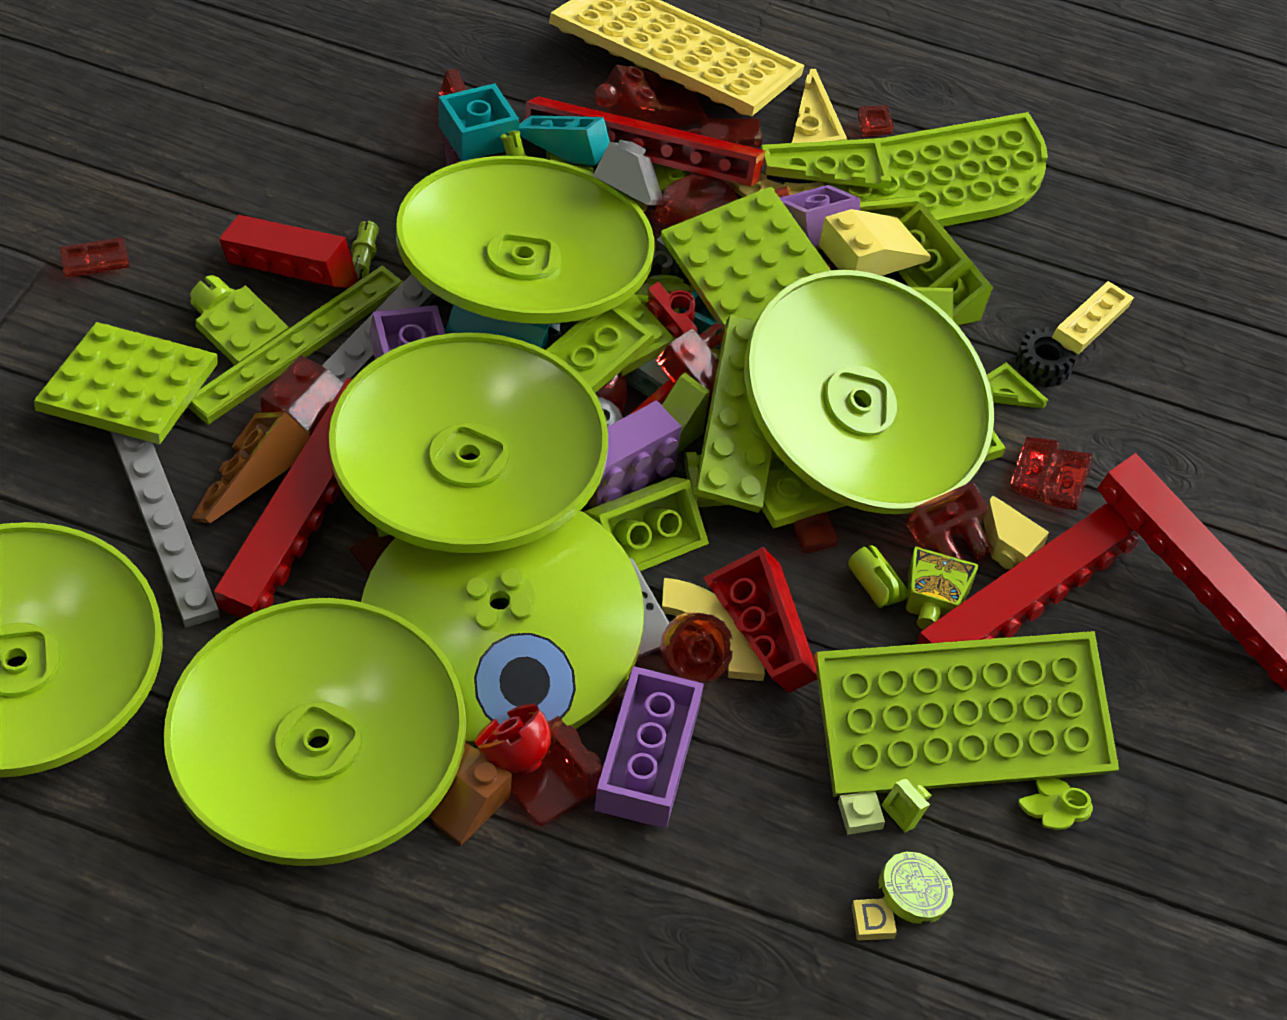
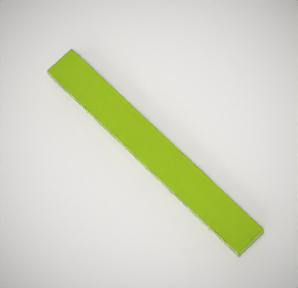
[187,265,403,425]

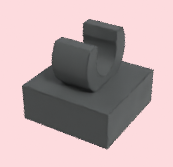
[651,237,683,277]

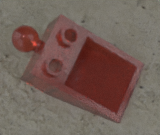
[594,65,708,128]

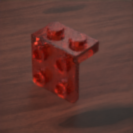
[511,716,603,826]

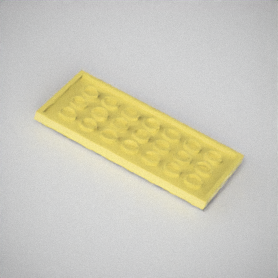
[549,0,804,117]

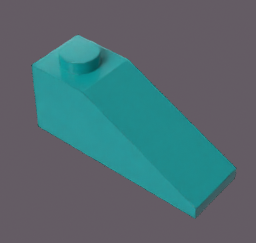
[519,116,610,167]

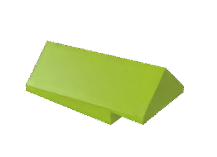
[898,201,993,325]

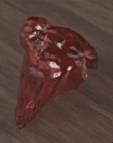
[654,174,738,226]

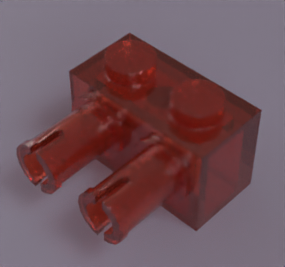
[656,323,725,403]
[905,481,994,561]

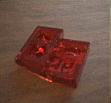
[1010,437,1093,511]

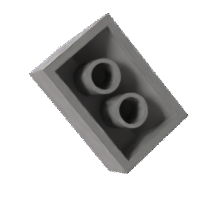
[593,140,663,205]

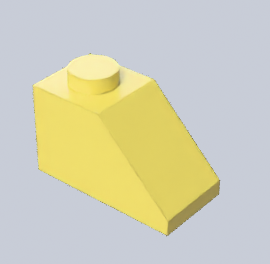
[983,496,1049,570]

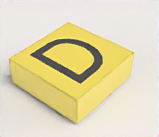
[852,899,897,941]

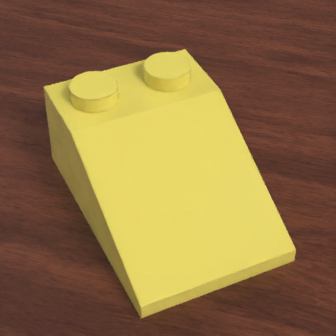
[819,209,931,276]

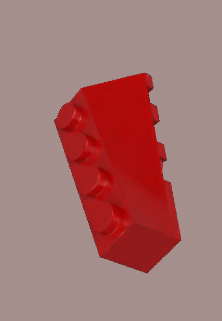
[219,215,359,288]
[703,547,817,693]

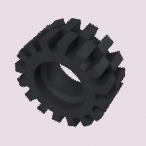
[1016,327,1077,387]

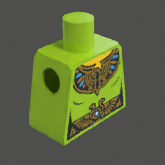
[906,547,978,630]

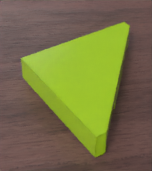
[987,362,1048,409]

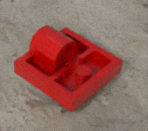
[646,281,697,362]

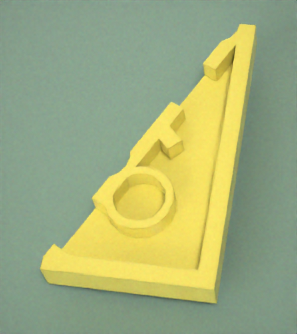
[792,69,847,143]

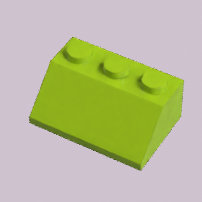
[584,477,709,571]

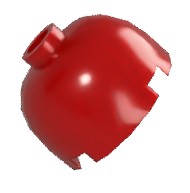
[475,704,551,774]

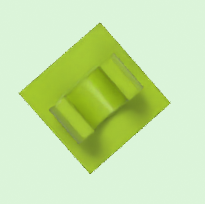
[881,778,932,832]

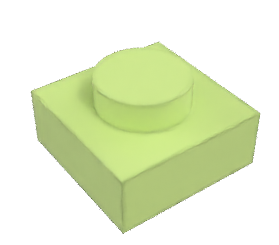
[838,791,885,835]

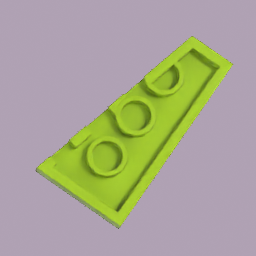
[761,138,892,190]

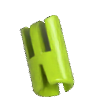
[848,545,909,608]

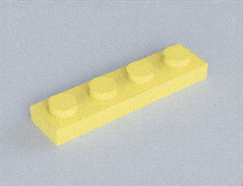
[1052,281,1134,355]

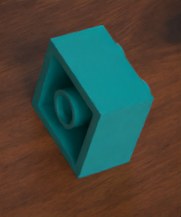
[439,83,519,161]

